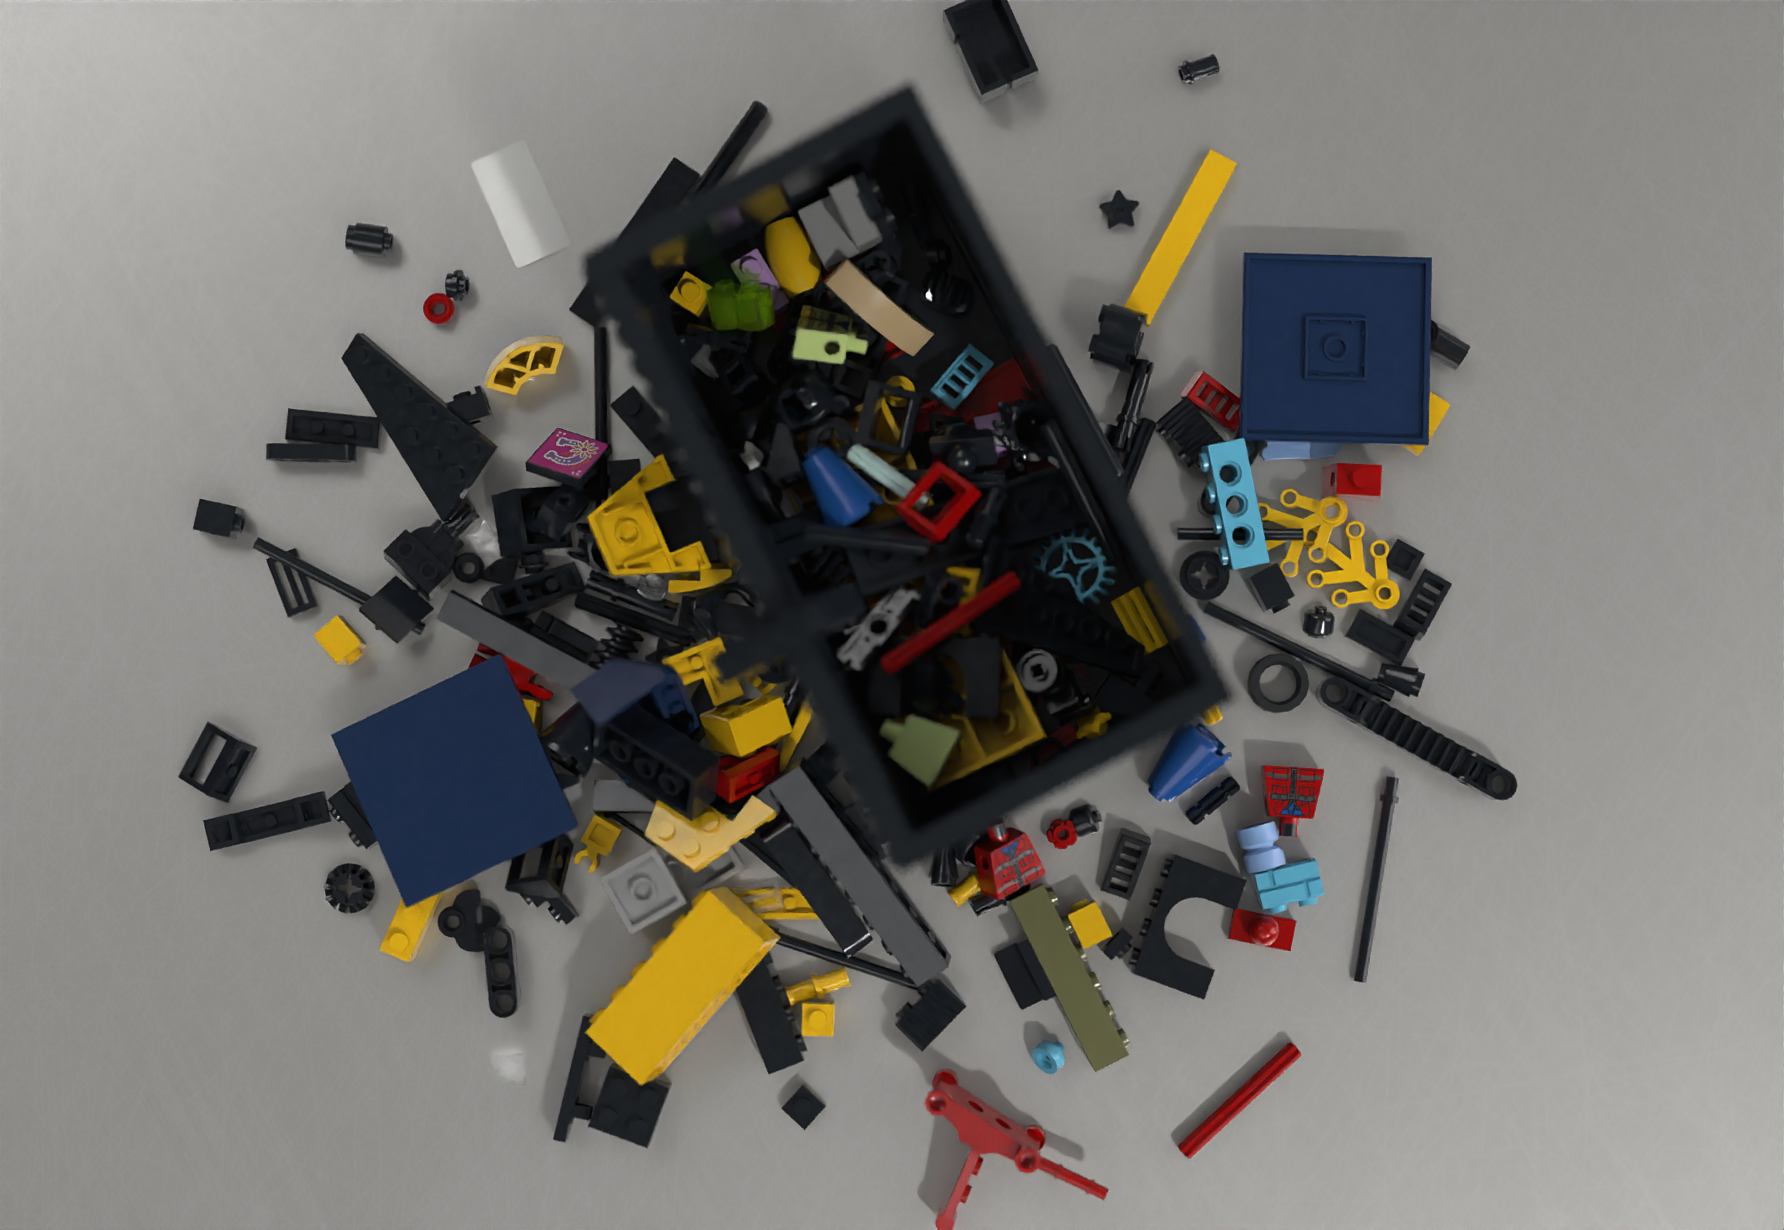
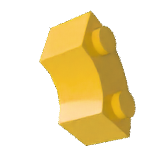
[484,335,564,396]

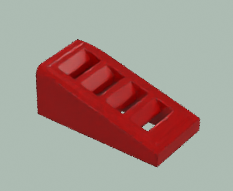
[1180,371,1240,433]

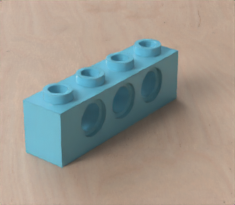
[1199,438,1270,570]

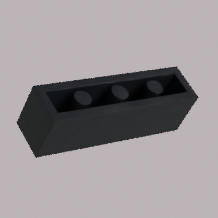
[735,951,808,1074]

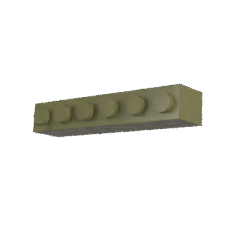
[1008,883,1131,1072]

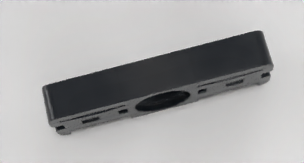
[838,584,920,676]

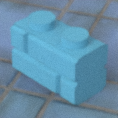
[1251,858,1324,914]

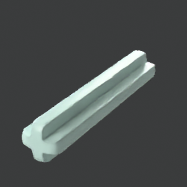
[847,443,931,511]

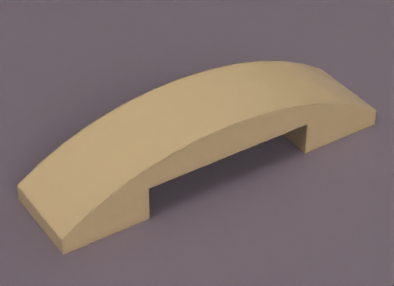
[824,258,934,356]

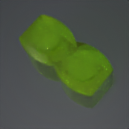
[706,279,776,330]

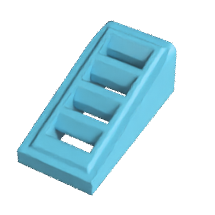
[930,344,994,412]

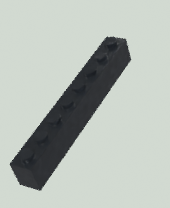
[768,756,951,987]

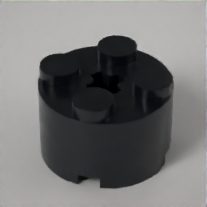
[1088,303,1148,374]

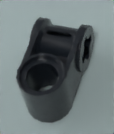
[914,568,963,630]

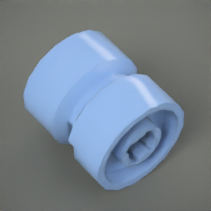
[1235,820,1286,874]

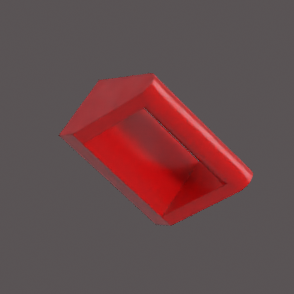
[895,461,981,543]
[716,746,780,803]

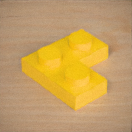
[662,637,744,707]

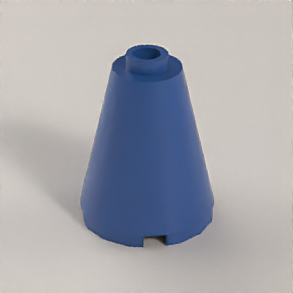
[802,445,885,528]
[1147,722,1232,802]

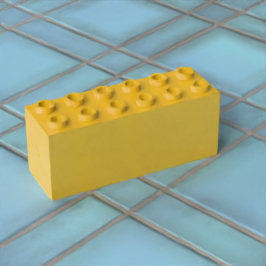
[585,886,781,1085]

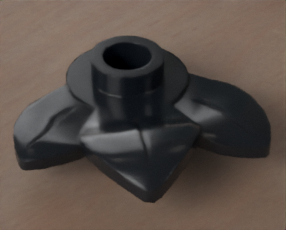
[438,890,501,952]

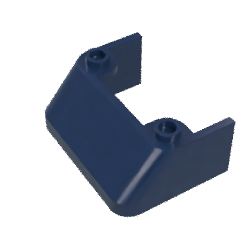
[570,658,700,785]

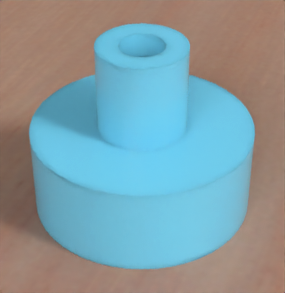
[1032,1041,1065,1074]

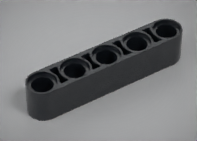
[759,817,874,958]

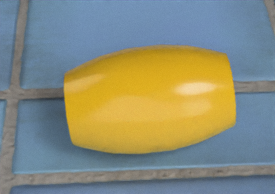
[764,217,822,300]

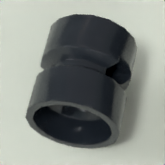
[1017,650,1069,699]

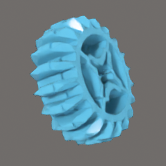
[1033,527,1117,607]

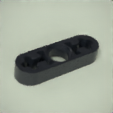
[266,443,357,463]

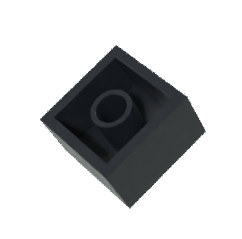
[588,1063,672,1148]

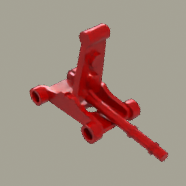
[925,1068,1109,1230]

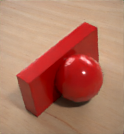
[1228,908,1296,952]

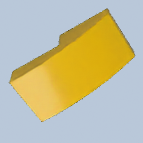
[668,563,734,594]

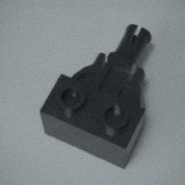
[383,503,480,601]

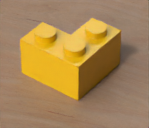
[699,694,793,758]

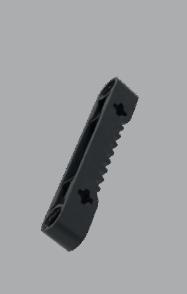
[1316,677,1518,800]

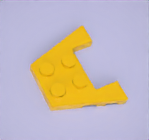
[586,454,711,577]
[644,795,777,873]

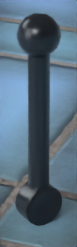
[603,813,657,847]

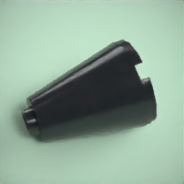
[539,701,595,778]

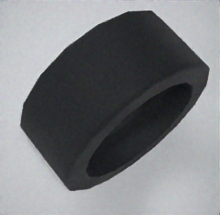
[1247,653,1309,713]

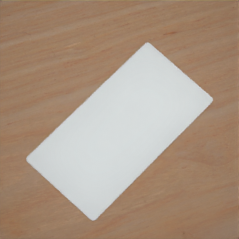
[470,140,571,269]

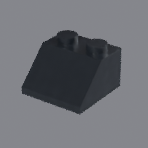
[491,486,573,557]

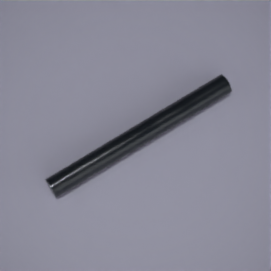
[1177,528,1304,541]

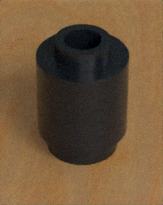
[345,223,393,258]

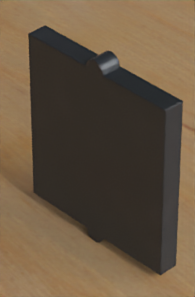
[359,576,435,644]

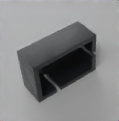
[943,0,1039,103]
[645,469,720,563]

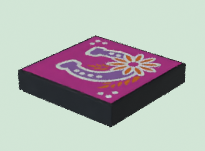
[525,427,612,489]

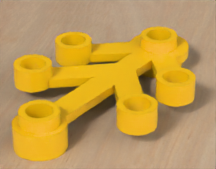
[1238,489,1348,578]
[1303,521,1400,610]

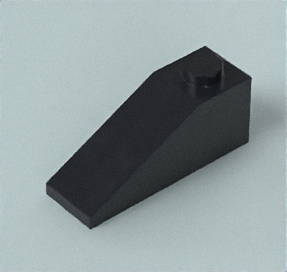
[480,561,586,618]

